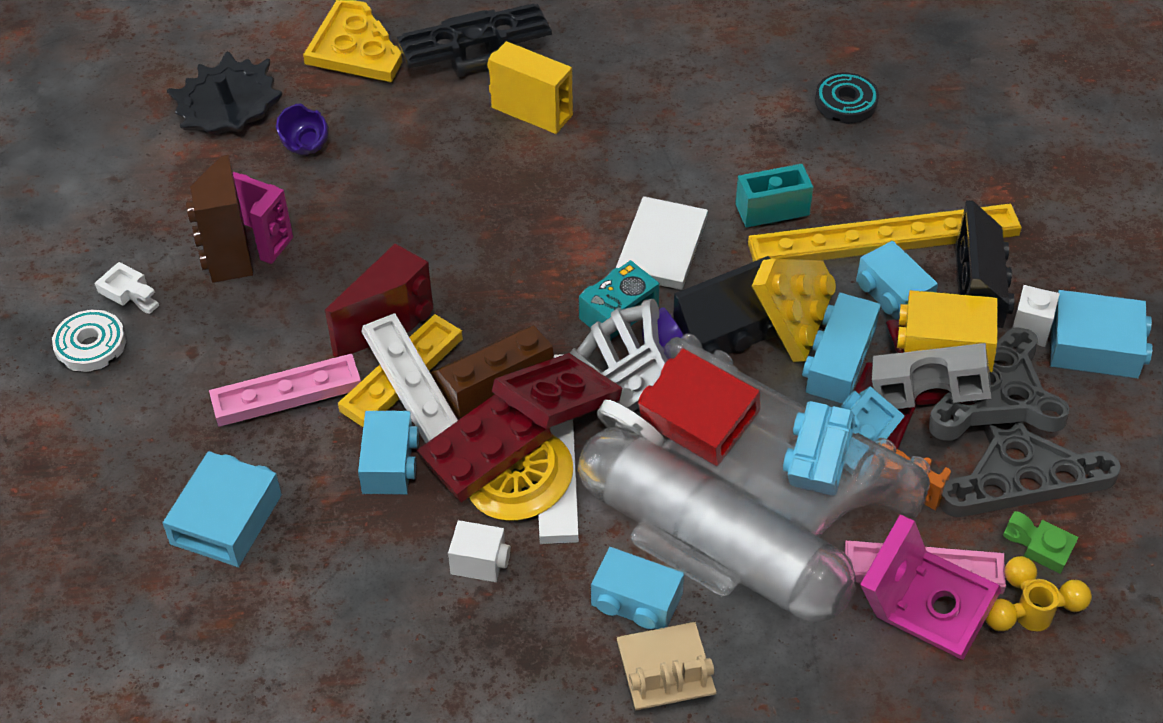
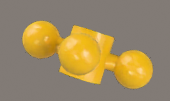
[985,556,1092,632]

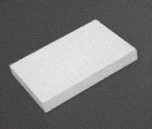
[616,196,708,290]

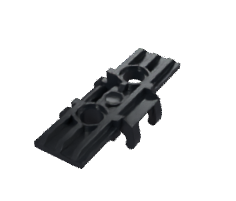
[397,3,552,78]

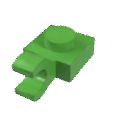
[1003,511,1079,574]

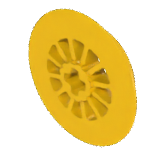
[469,435,573,520]

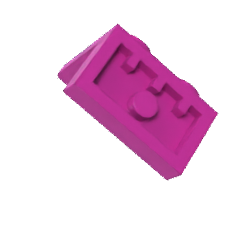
[233,172,293,264]

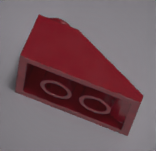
[325,244,433,357]

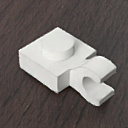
[95,262,159,314]

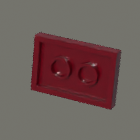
[492,353,623,429]
[417,394,552,503]

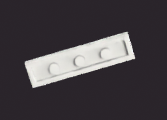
[361,313,458,443]

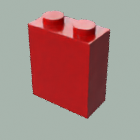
[638,348,760,467]

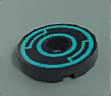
[815,72,879,124]

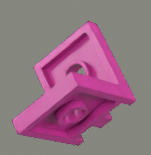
[860,514,1001,660]

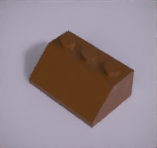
[186,154,253,283]
[430,325,554,419]

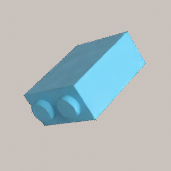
[1050,290,1152,378]
[162,451,282,567]

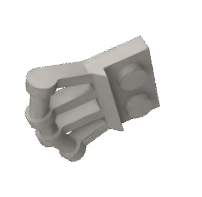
[570,299,668,411]

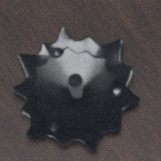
[167,51,283,136]

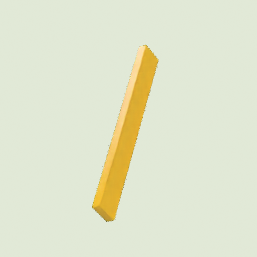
[748,204,1022,262]

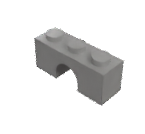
[872,343,992,409]

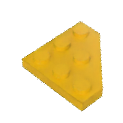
[303,0,403,82]
[752,259,836,362]

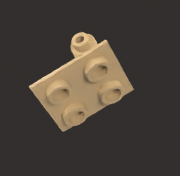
[616,622,716,711]

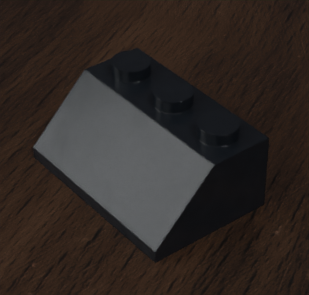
[955,200,1014,328]
[673,256,778,364]

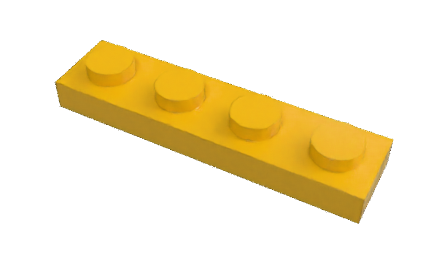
[338,314,463,427]

